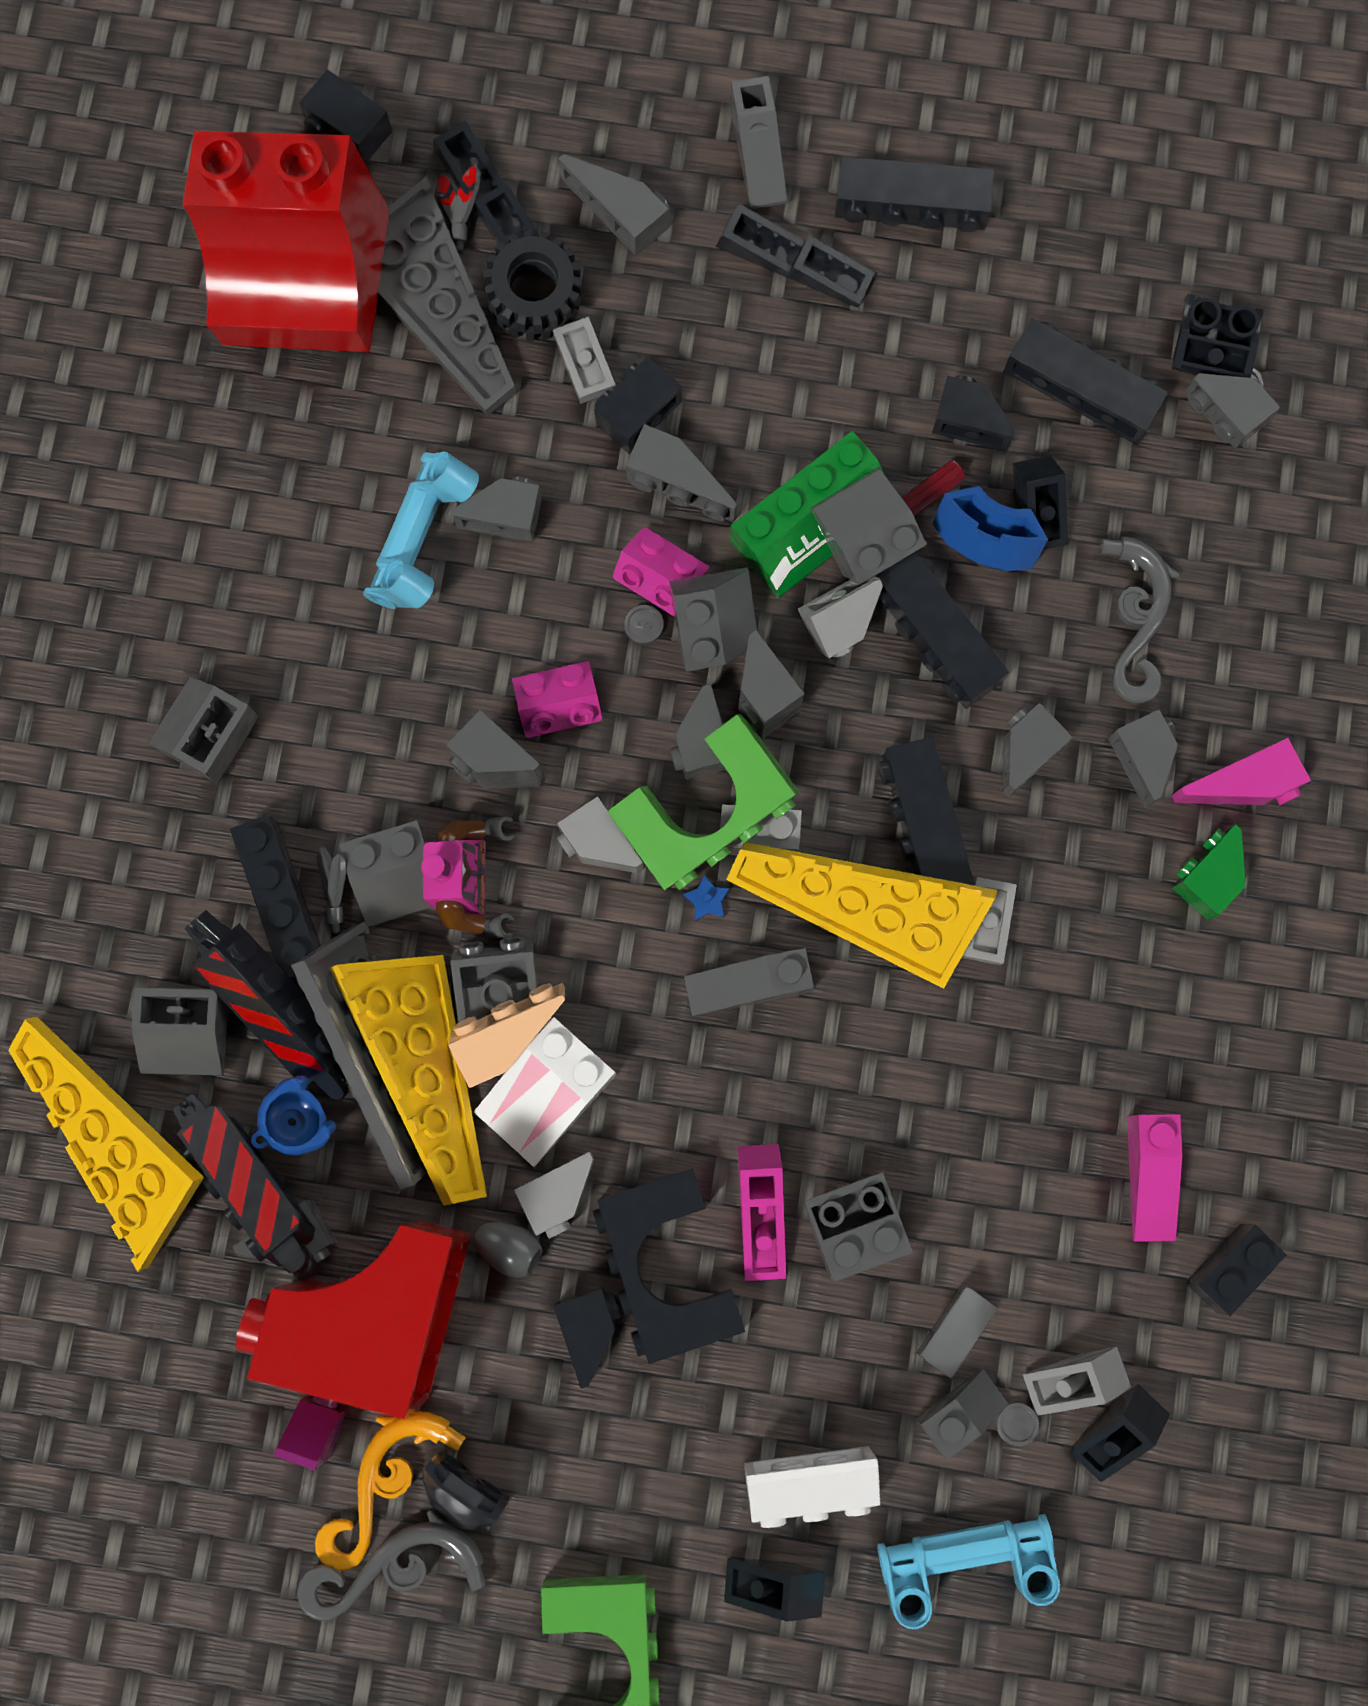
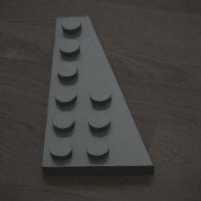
[378,177,516,416]
[291,921,428,1190]

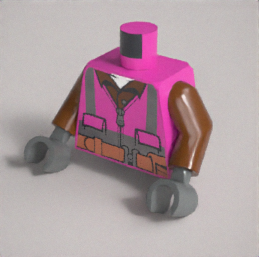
[421,817,514,941]

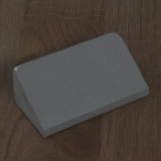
[916,1284,998,1379]

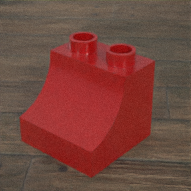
[183,131,389,352]
[236,1221,472,1419]

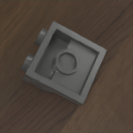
[450,937,542,1030]

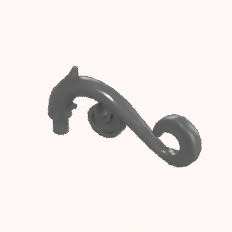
[1100,537,1180,704]
[297,1510,487,1621]

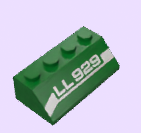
[729,431,885,599]

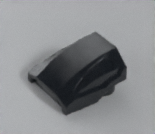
[1171,294,1264,378]
[422,1453,507,1529]

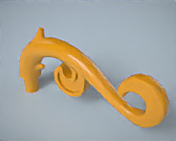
[315,1411,466,1571]

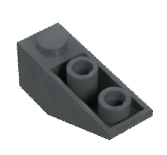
[730,76,788,210]
[626,424,737,522]

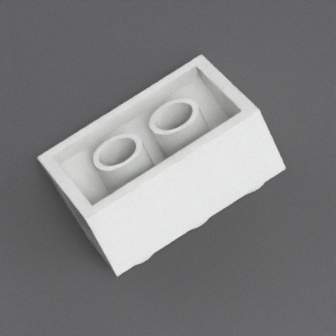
[744,1446,880,1528]

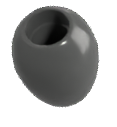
[474,1221,542,1278]

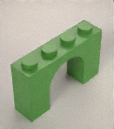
[607,714,800,891]
[541,1574,659,1706]

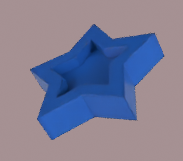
[683,875,729,921]

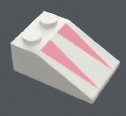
[474,1017,617,1167]

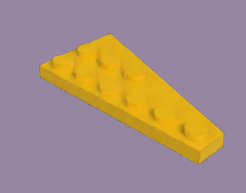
[726,842,998,989]
[329,955,487,1205]

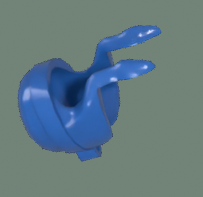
[251,1075,336,1157]

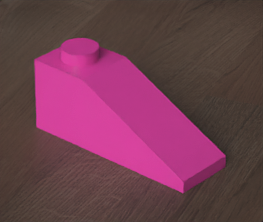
[1171,738,1311,806]
[1127,1115,1182,1241]
[737,1144,786,1281]

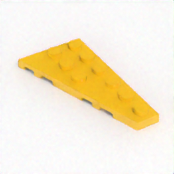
[8,1016,204,1272]

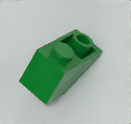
[1172,824,1246,921]

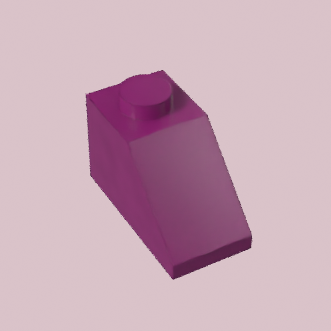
[274,1395,348,1471]

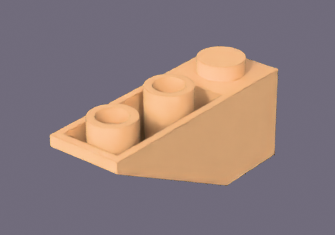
[448,982,565,1088]

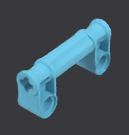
[363,451,479,609]
[877,1514,1060,1629]

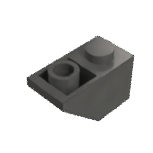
[1185,373,1281,449]

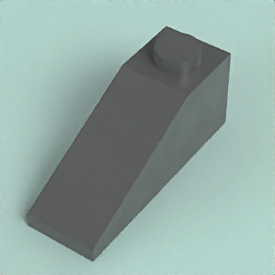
[558,154,670,256]
[684,948,814,1017]

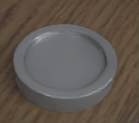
[624,605,664,645]
[996,1402,1039,1447]

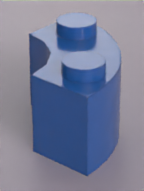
[932,486,1048,571]

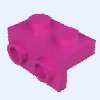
[613,526,710,617]
[512,661,602,738]

